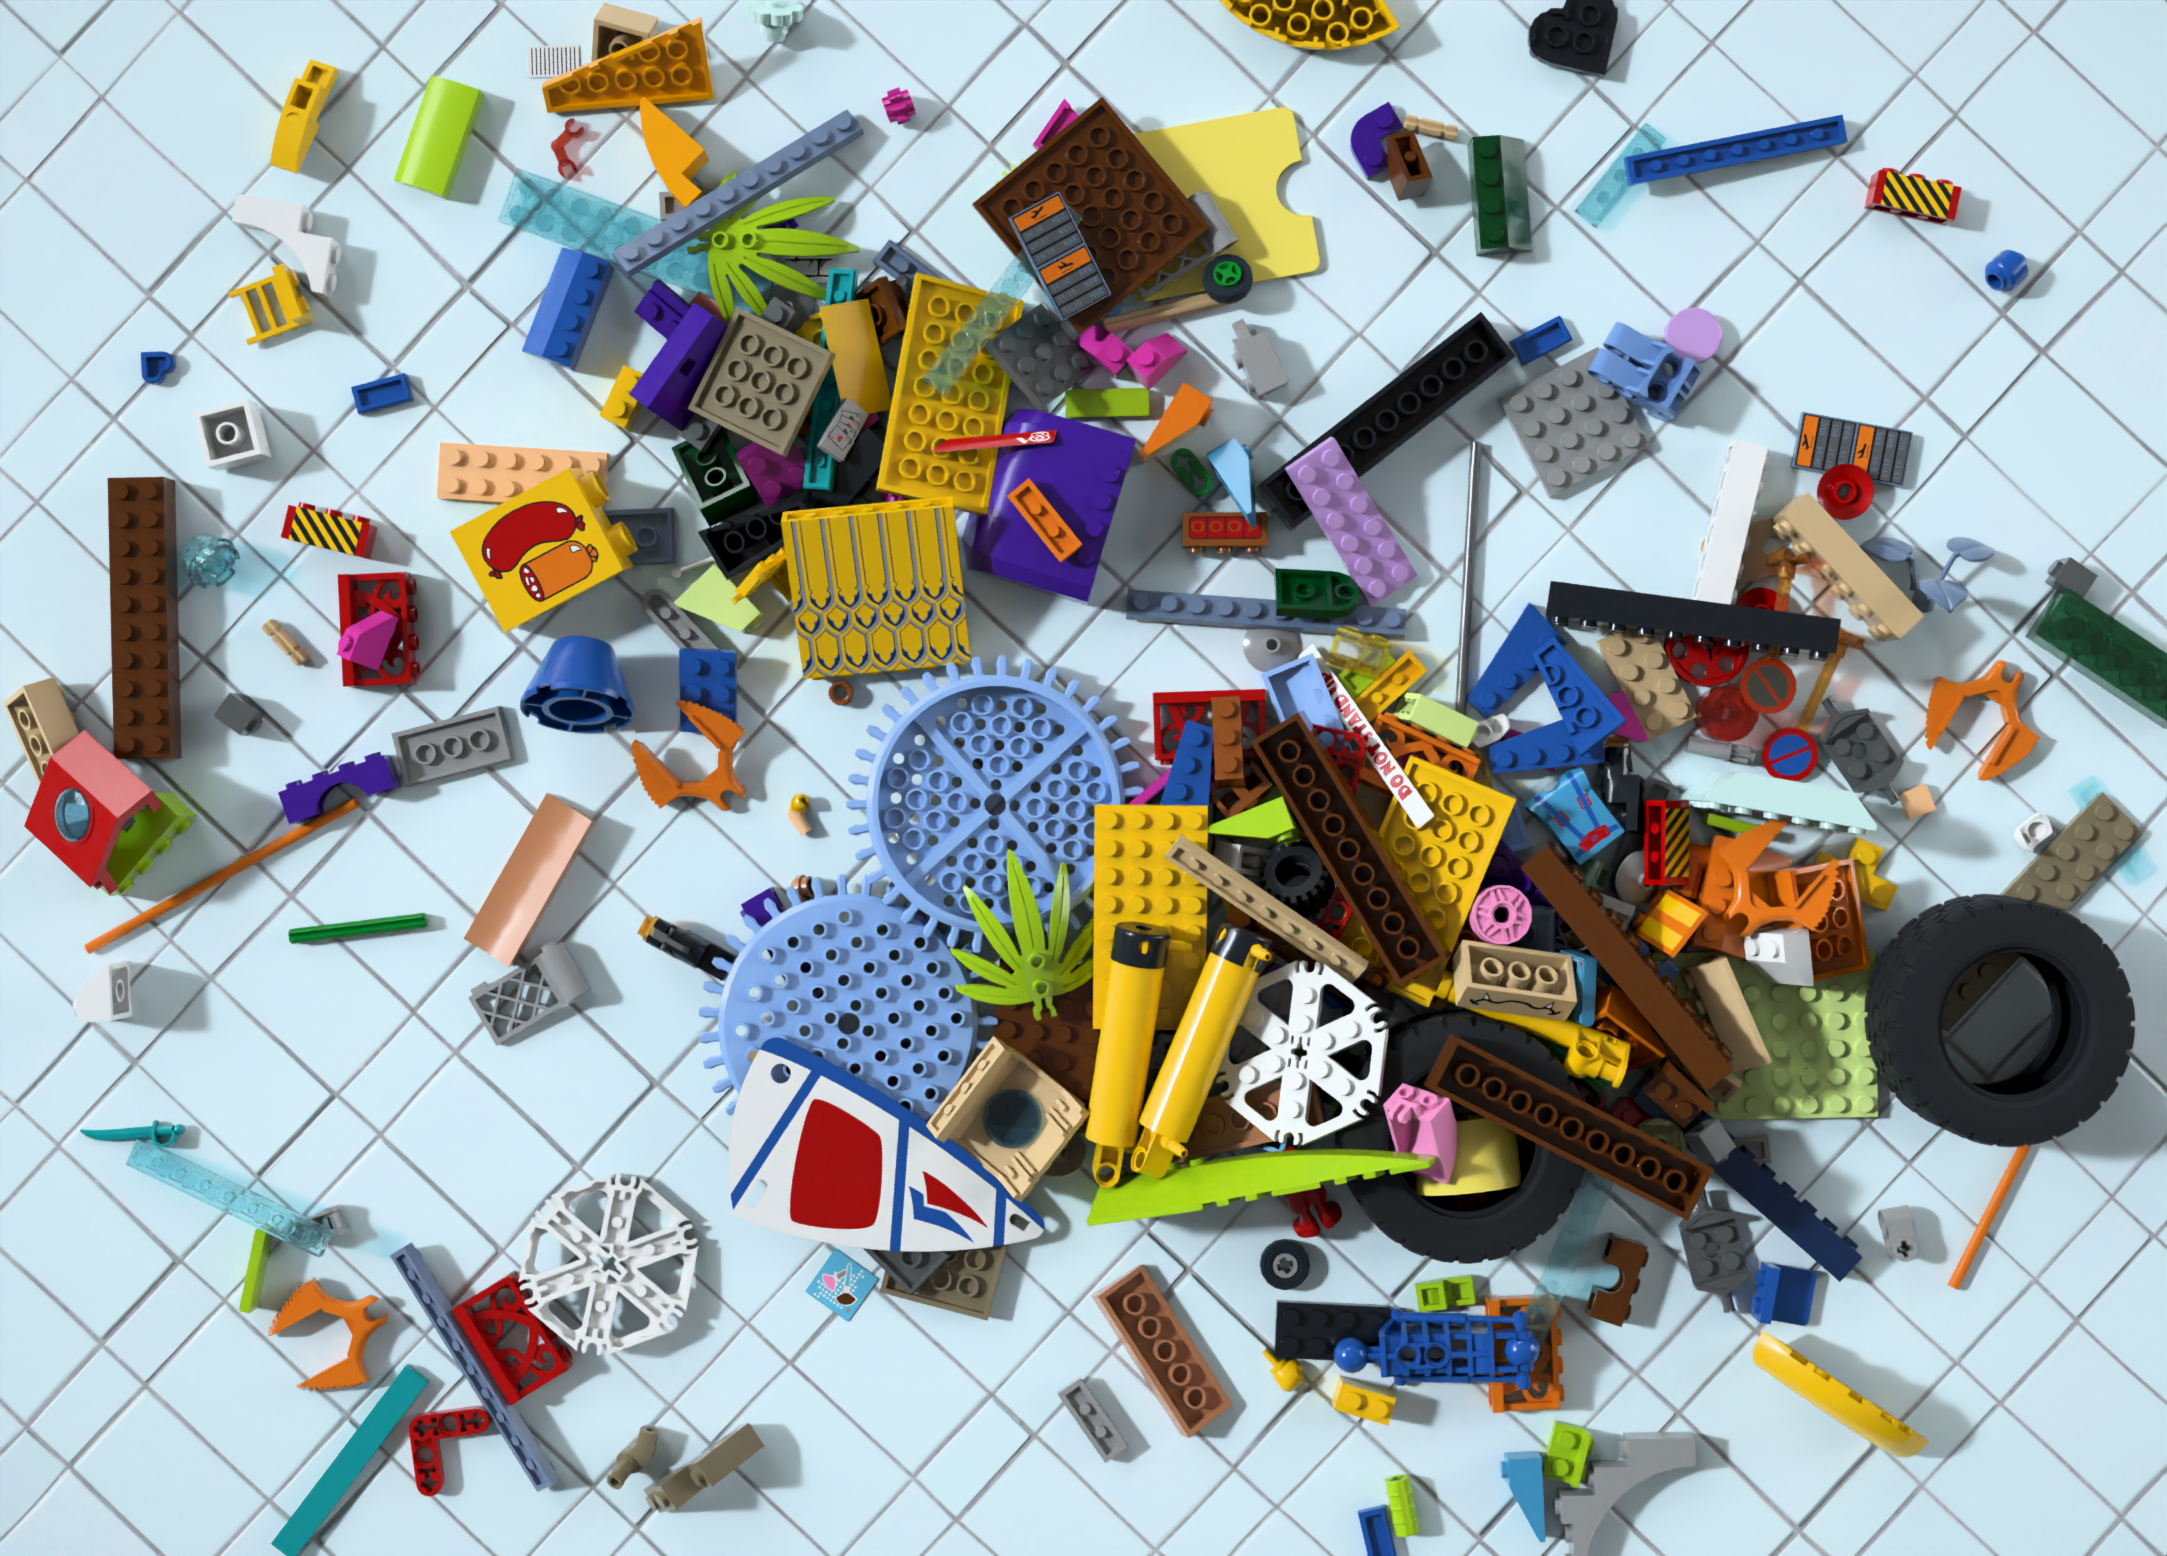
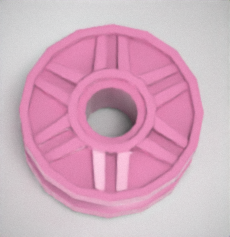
[1468,885,1532,945]

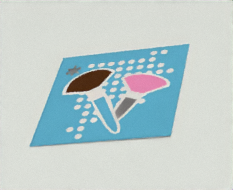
[805,1248,878,1321]

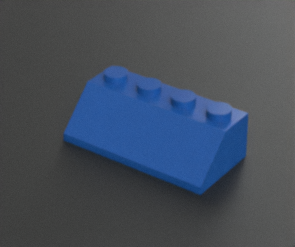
[522,247,615,372]

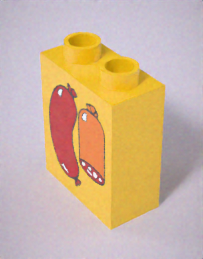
[450,468,637,633]

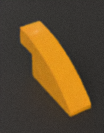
[640,97,709,209]

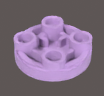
[1664,307,1722,364]

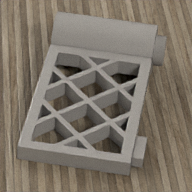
[1137,190,1239,300]
[468,939,591,1046]

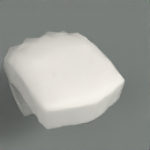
[1469,714,1510,750]
[2013,812,2053,853]

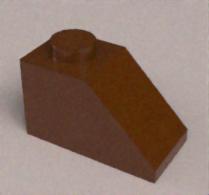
[1386,130,1433,201]

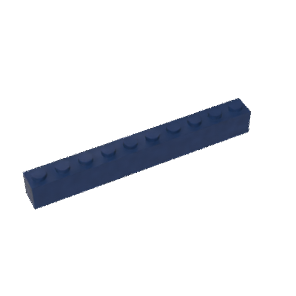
[1627,1070,1863,1282]

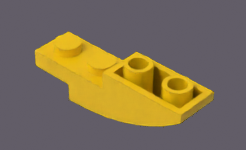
[270,59,339,174]

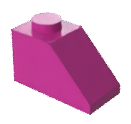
[1074,324,1134,379]
[1126,333,1187,391]
[337,611,399,670]
[1606,690,1649,743]

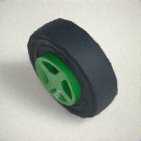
[1202,254,1253,304]

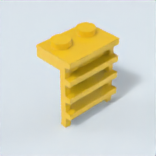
[228,264,313,346]
[731,547,792,605]

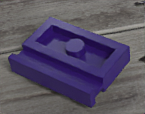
[634,279,691,340]

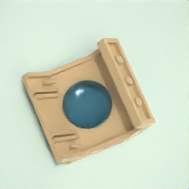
[926,1036,1090,1203]

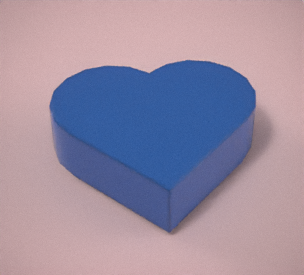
[141,351,176,385]

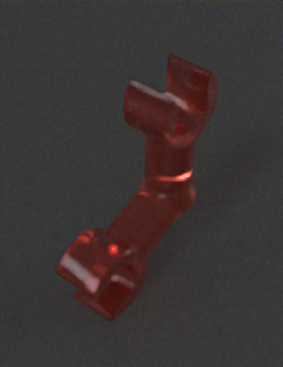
[551,118,584,179]

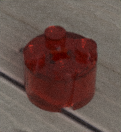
[1694,685,1759,742]

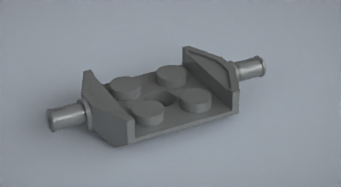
[1818,696,1904,805]
[1678,1189,1751,1313]

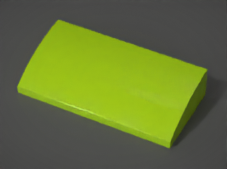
[394,75,485,200]

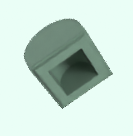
[1579,859,1613,893]

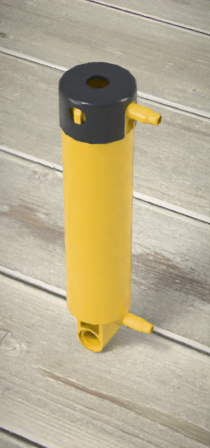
[1131,920,1274,1179]
[1084,921,1193,1188]

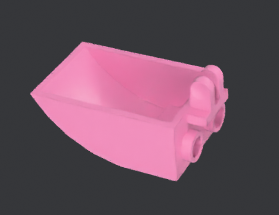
[1383,1083,1458,1185]

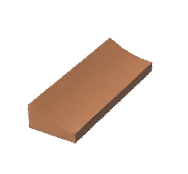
[464,793,597,967]
[1091,1264,1233,1438]

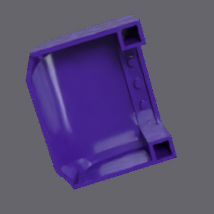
[962,409,1136,606]

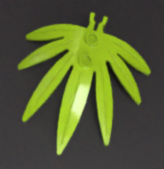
[687,170,860,324]
[950,849,1094,1021]

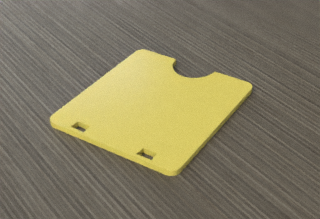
[1133,107,1320,303]

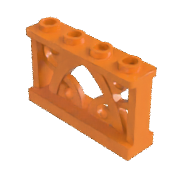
[1349,712,1482,798]
[1484,1293,1564,1413]

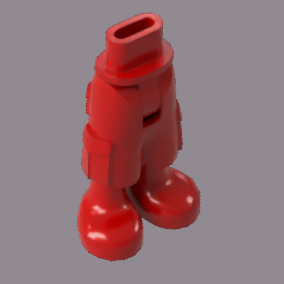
[1282,1147,1342,1238]

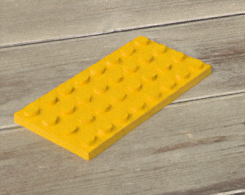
[876,272,1024,516]
[1338,755,1517,1008]
[1093,804,1208,1030]

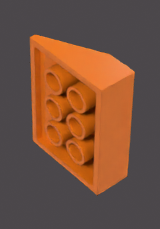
[1686,835,1792,962]
[1767,858,1871,981]

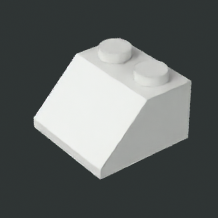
[1744,926,1814,986]
[73,961,131,1023]

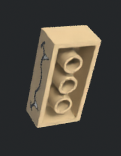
[1452,940,1577,1021]

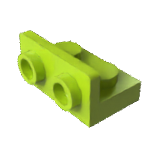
[1542,1420,1594,1489]

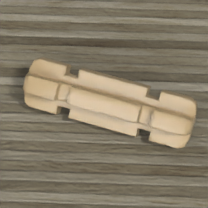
[1403,114,1458,142]
[262,619,309,666]

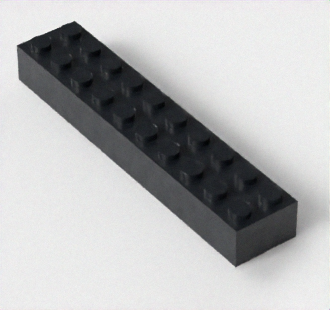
[1257,312,1515,532]
[1546,581,1841,662]

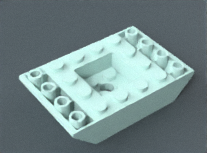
[1679,771,1877,835]

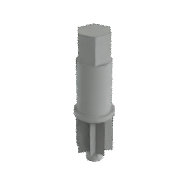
[1686,736,1755,765]

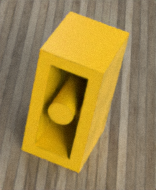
[599,365,643,432]
[1331,1375,1396,1426]

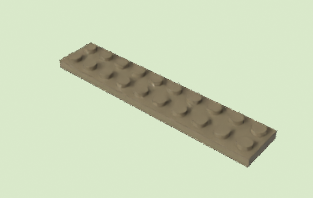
[1942,792,2142,1031]

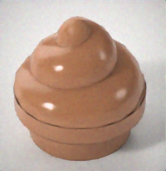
[790,875,815,902]

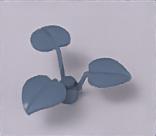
[1860,537,1995,613]

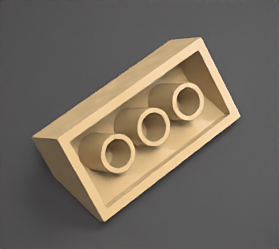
[3,677,79,798]
[1682,954,1772,1073]

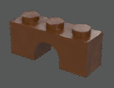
[1585,1232,1649,1327]

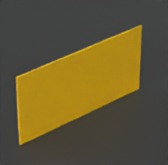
[819,299,892,414]

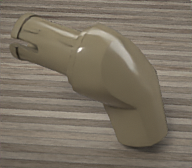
[606,1425,659,1489]

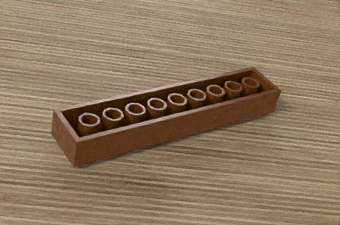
[107,477,181,759]
[1251,710,1451,987]
[1521,841,1734,1091]
[1424,1033,1714,1221]

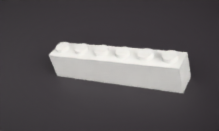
[1691,439,1770,605]

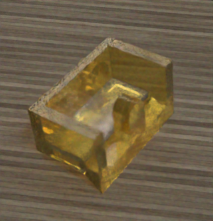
[1325,626,1392,681]

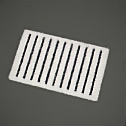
[527,45,579,78]

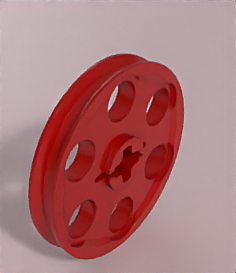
[1664,637,1750,687]

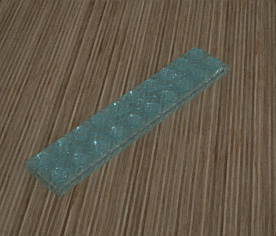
[498,168,774,316]

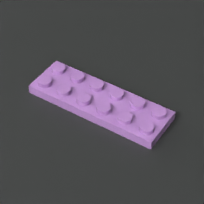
[1285,437,1417,607]

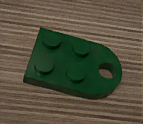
[1274,568,1360,619]

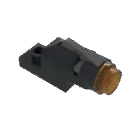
[1594,736,1644,834]
[637,915,736,981]

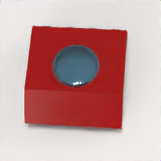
[24,730,162,895]

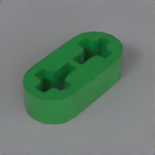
[1170,448,1213,497]

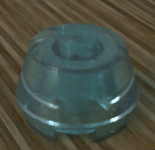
[180,533,240,589]

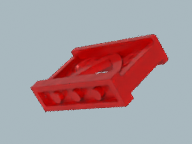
[338,572,421,688]
[1152,689,1266,765]
[452,1270,573,1405]

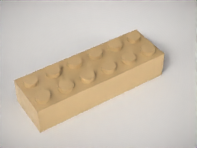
[1770,492,1924,642]

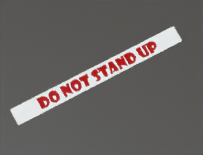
[1297,644,1434,828]

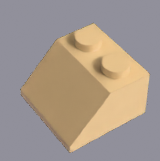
[591,3,658,62]

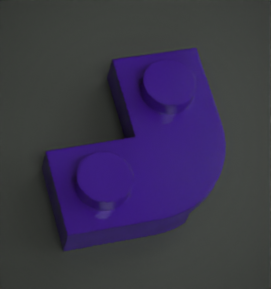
[1350,102,1403,180]

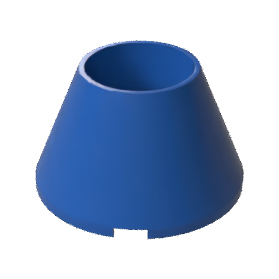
[520,636,635,733]

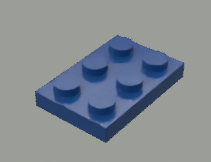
[679,648,738,733]

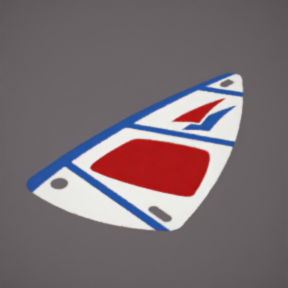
[728,1037,1044,1252]

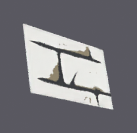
[785,255,838,283]

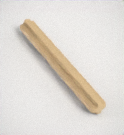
[1103,293,1239,333]

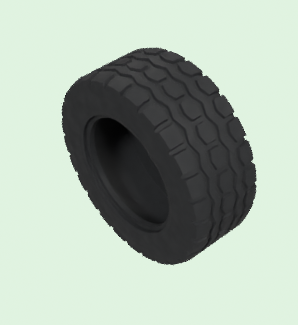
[1864,894,2135,1147]
[1334,1010,1585,1264]

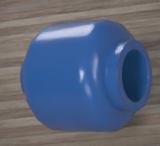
[1985,249,2029,292]

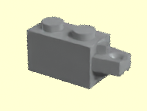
[1231,319,1289,399]

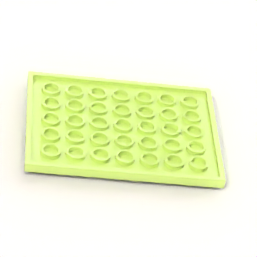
[1650,949,1878,1120]

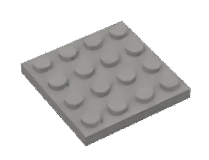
[1498,347,1650,498]

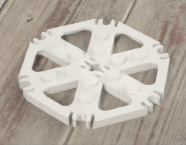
[1216,960,1389,1145]
[519,1173,699,1356]

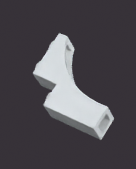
[232,194,341,298]

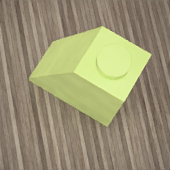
[674,564,764,633]
[1392,692,1479,748]

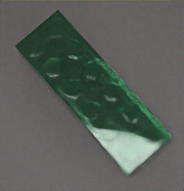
[2025,588,2167,729]

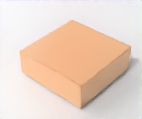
[1898,784,1936,820]

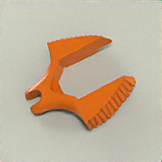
[1925,660,2040,781]
[631,701,746,811]
[1719,818,1839,938]
[268,1277,388,1392]

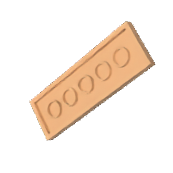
[437,442,609,509]

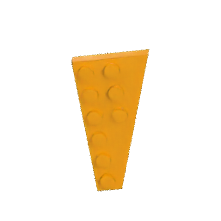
[542,17,714,113]

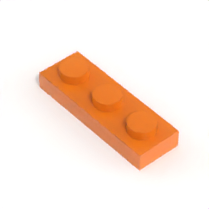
[1007,478,1083,563]

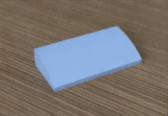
[1261,653,1354,762]

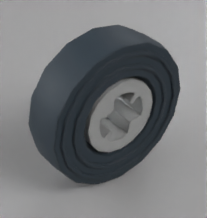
[1260,1239,1310,1290]

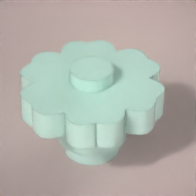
[745,0,803,42]

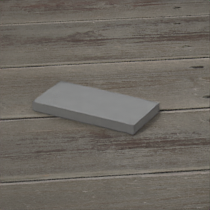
[391,706,515,787]

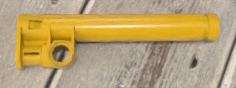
[1434,970,1631,1089]

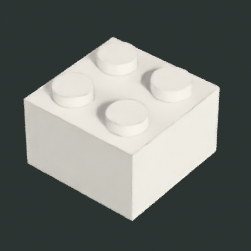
[193,399,271,471]

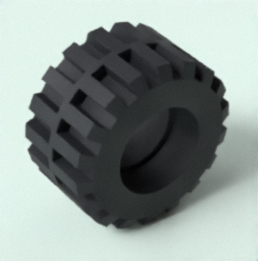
[1259,842,1335,919]

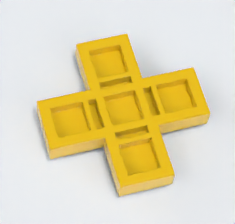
[1813,838,1898,912]

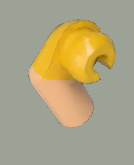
[788,794,813,836]

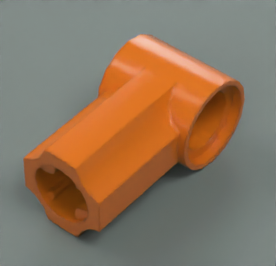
[1672,842,1710,899]

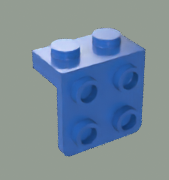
[1751,1261,1817,1326]

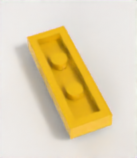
[1353,650,1428,723]

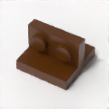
[856,276,909,348]
[1641,1056,1715,1128]

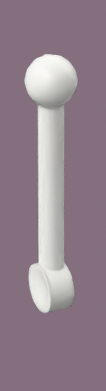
[671,557,715,578]

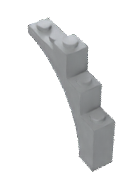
[1552,1432,1696,1556]

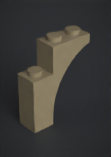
[644,1423,764,1513]

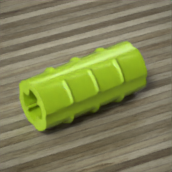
[1385,1474,1420,1537]

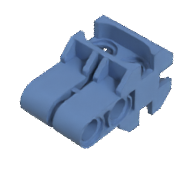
[1587,322,1703,422]

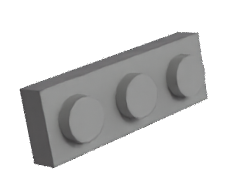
[1057,1376,1128,1463]

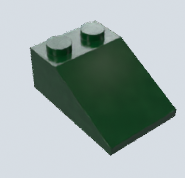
[672,427,760,527]

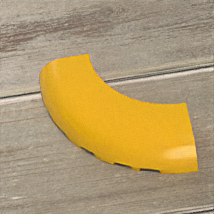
[1219,0,1400,50]
[1753,1331,1929,1457]

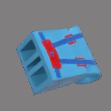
[1522,765,1625,865]

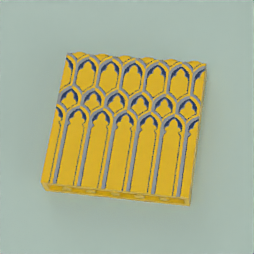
[781,496,971,680]

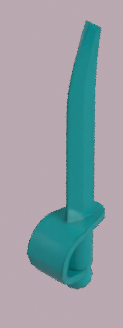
[80,1120,185,1148]

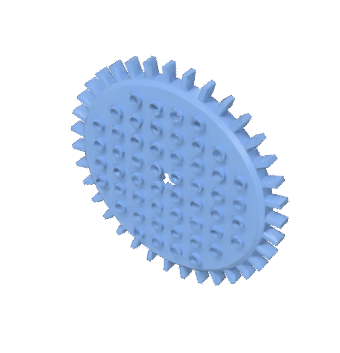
[846,655,1144,953]
[699,874,998,1122]

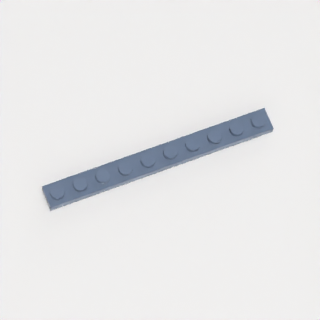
[612,109,864,278]
[1126,589,1406,639]
[390,1242,560,1492]

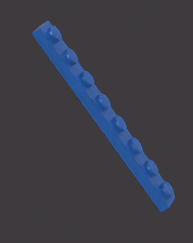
[1624,114,1848,186]

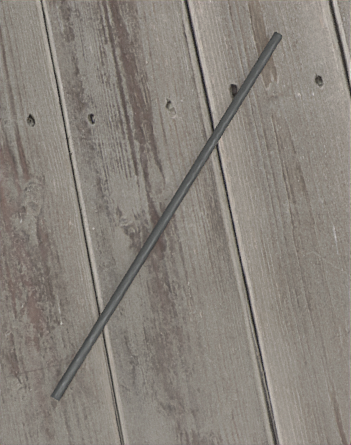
[1451,442,1482,776]

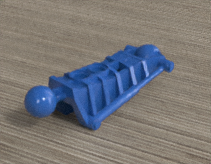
[1333,1308,1540,1390]

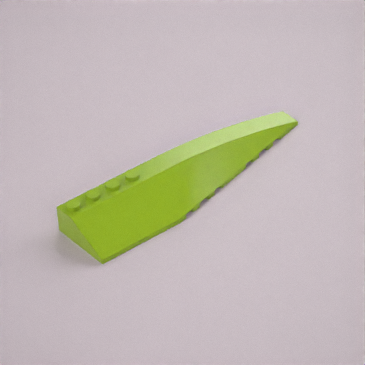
[1087,1149,1437,1226]

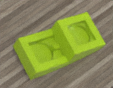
[1415,1274,1477,1312]

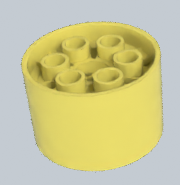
[1412,1112,1522,1196]

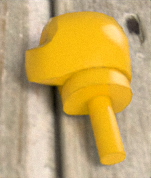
[1262,1349,1304,1392]

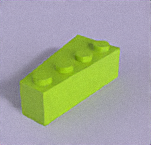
[101,792,197,896]

